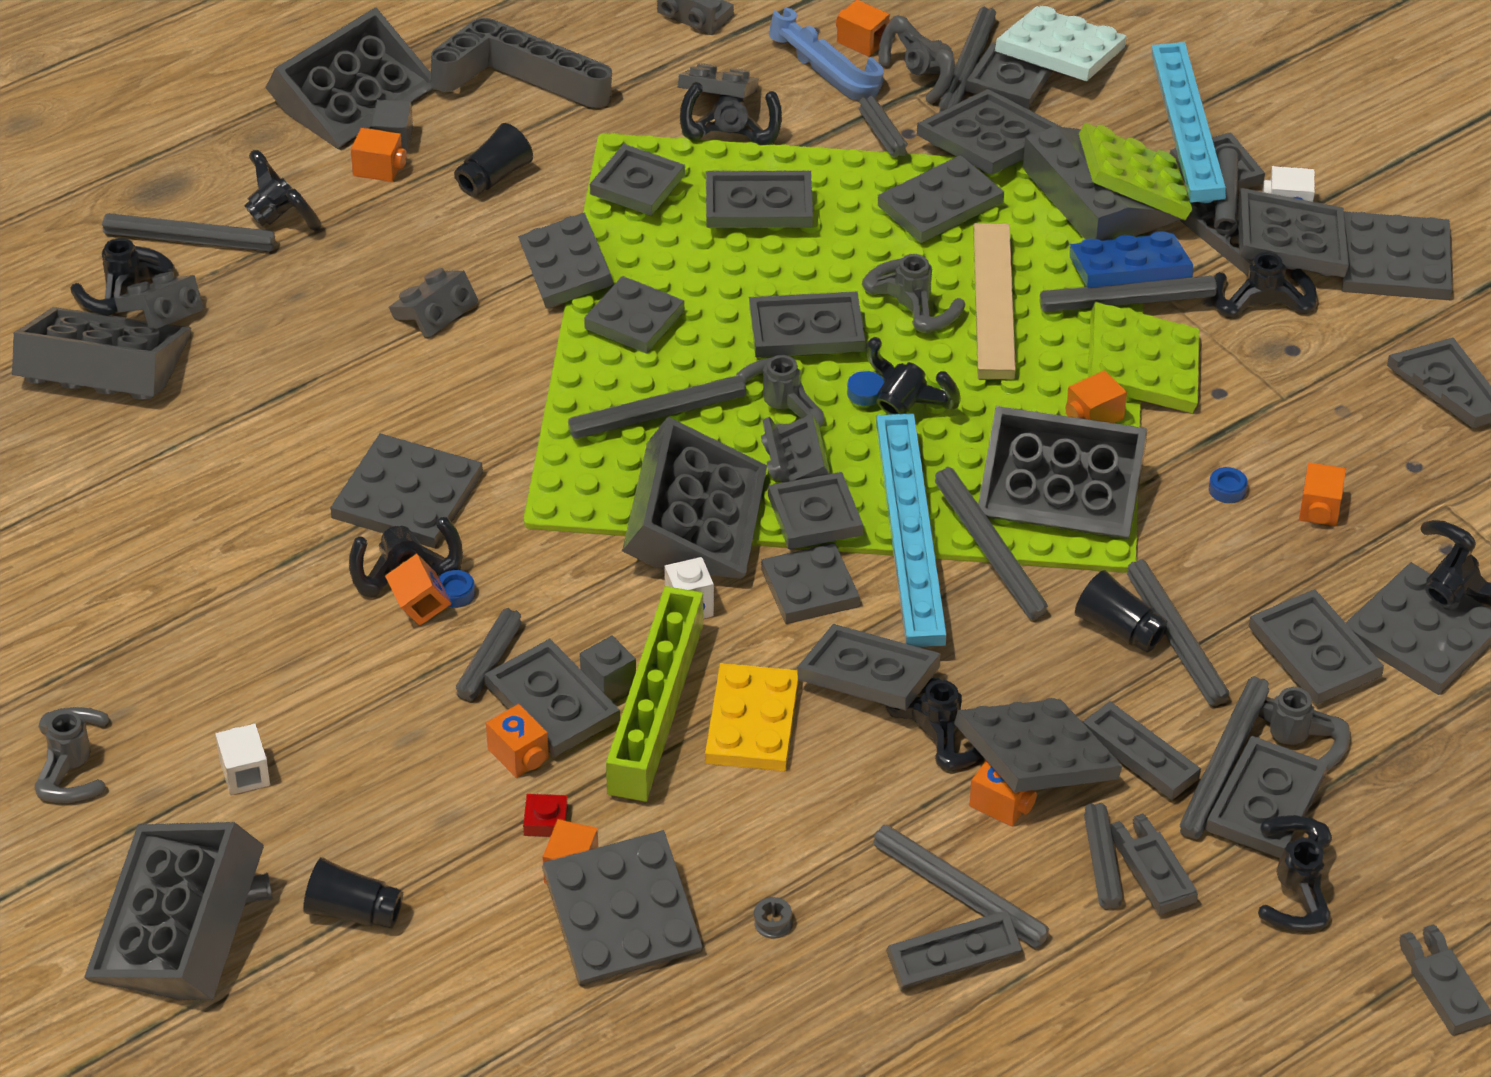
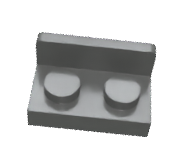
[657,0,734,35]

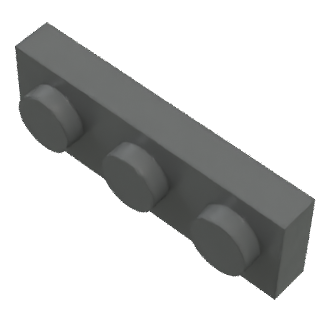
[1083,701,1201,800]
[886,910,1022,990]

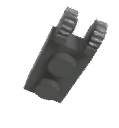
[1110,814,1198,915]
[1399,924,1491,1035]

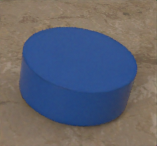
[847,371,884,406]
[1209,467,1248,503]
[439,570,475,608]

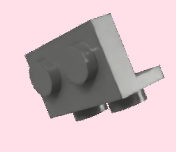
[389,268,478,337]
[114,272,203,330]
[761,414,830,483]

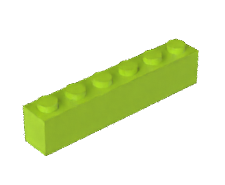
[606,586,703,802]

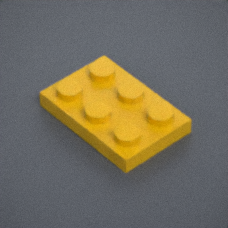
[705,663,799,771]

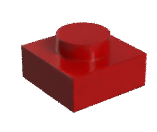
[523,794,568,837]

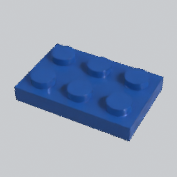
[1070,232,1193,288]

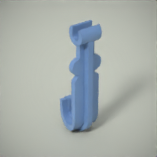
[769,7,884,101]

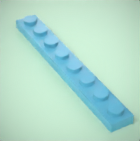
[1152,42,1226,203]
[876,414,946,647]

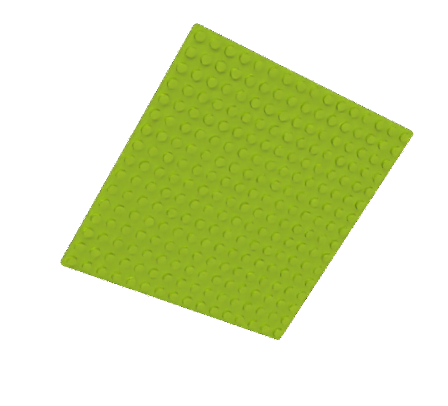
[524,133,1145,573]

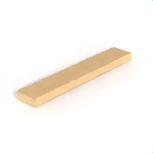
[973,223,1015,379]

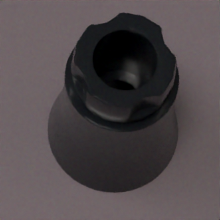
[454,123,533,196]
[1074,570,1168,652]
[303,857,404,928]

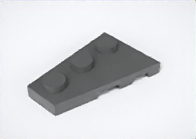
[1387,337,1491,428]

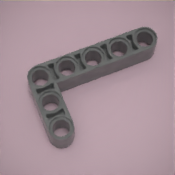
[431,18,612,108]

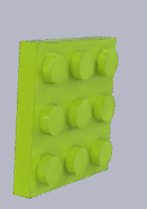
[1079,122,1192,220]
[1088,302,1199,414]

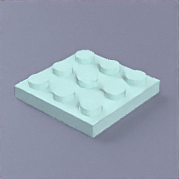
[995,6,1127,81]

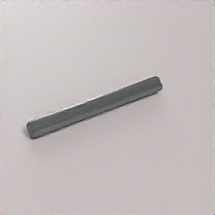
[939,6,996,112]
[102,213,275,252]
[1039,276,1217,312]
[568,375,746,439]
[935,467,1048,620]
[1127,559,1229,707]
[1180,676,1269,840]
[874,825,1049,948]

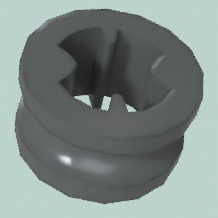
[754,897,792,939]

